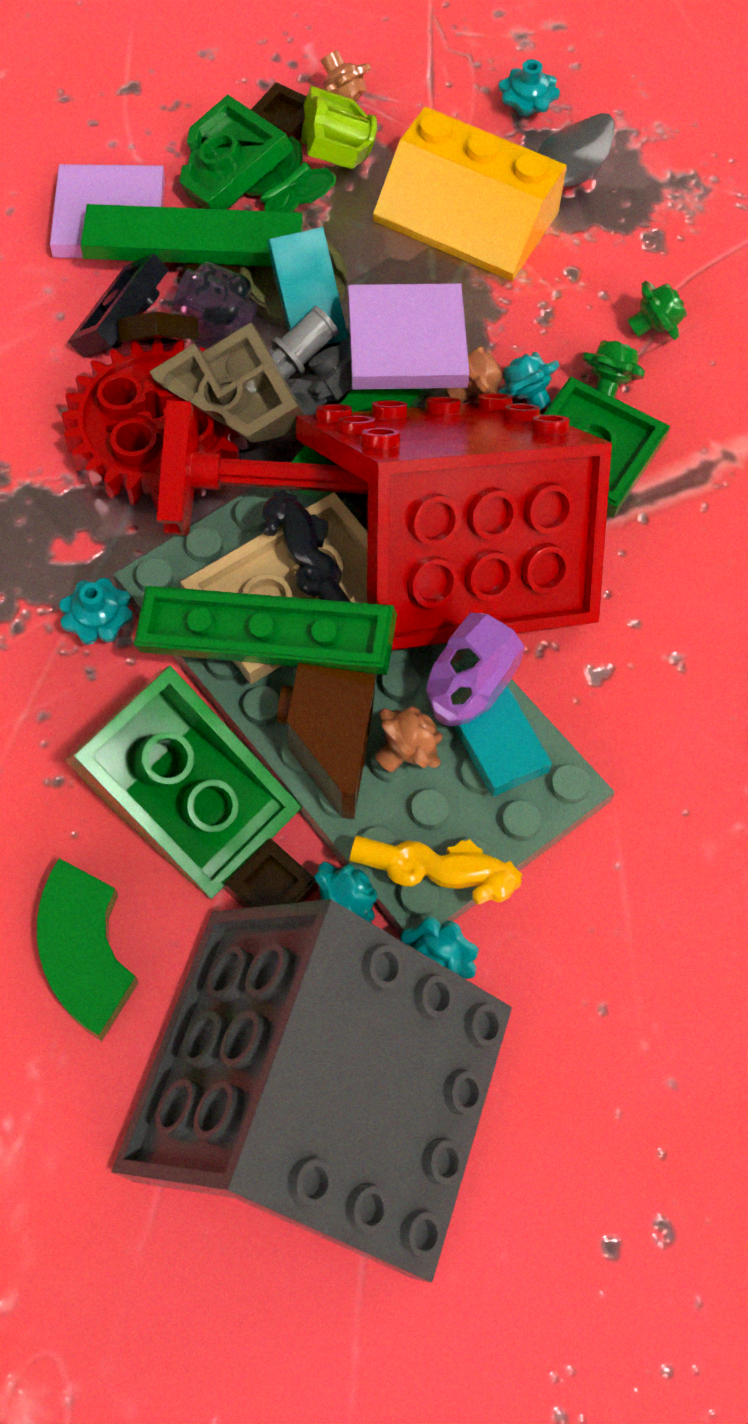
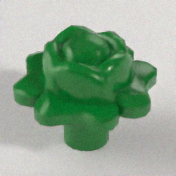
[628,281,687,340]
[582,340,645,398]

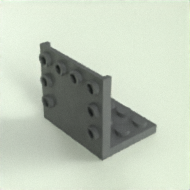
[111,899,512,1283]

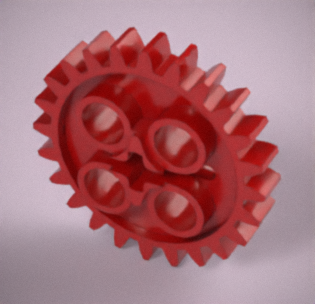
[61,338,249,507]

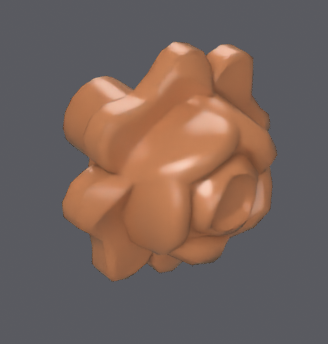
[320,50,372,102]
[445,346,504,404]
[375,706,443,773]

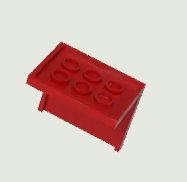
[296,393,612,650]

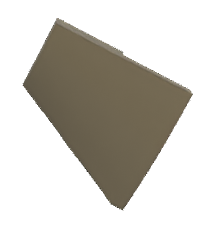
[150,322,305,442]

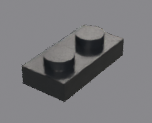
[67,253,169,357]

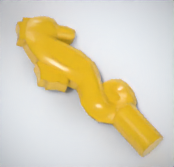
[349,835,523,905]

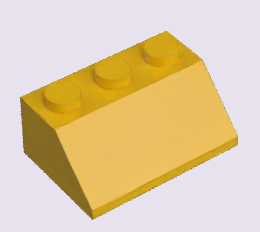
[373,106,567,282]

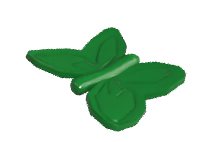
[245,136,336,212]

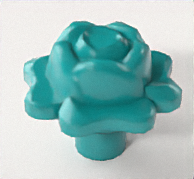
[498,59,560,116]
[498,352,560,410]
[59,578,133,645]
[314,862,378,923]
[401,917,479,979]

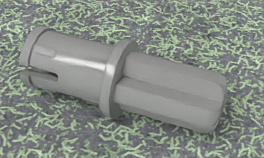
[269,306,339,380]

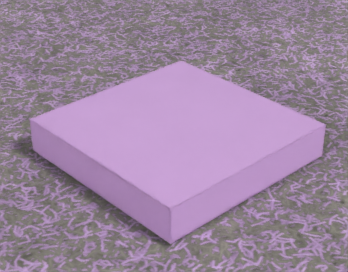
[50,164,165,258]
[348,283,470,390]

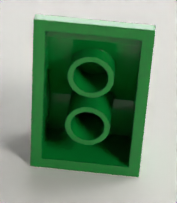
[64,666,302,899]

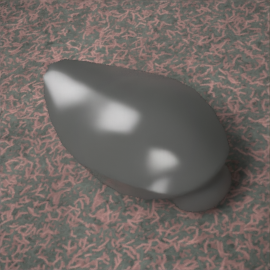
[537,113,614,186]

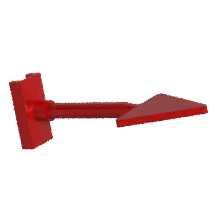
[156,400,368,536]

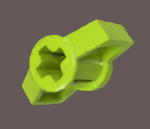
[301,86,377,169]

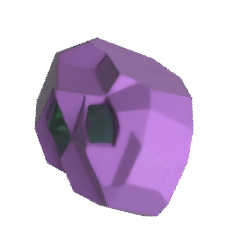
[426,612,525,726]

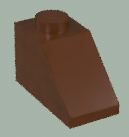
[277,663,376,819]

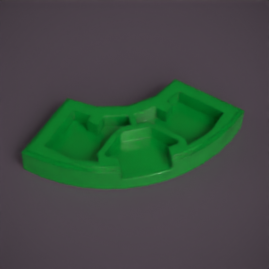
[37,858,138,1042]

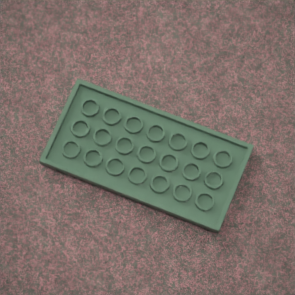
[113,487,615,935]

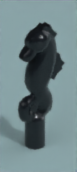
[262,490,351,602]

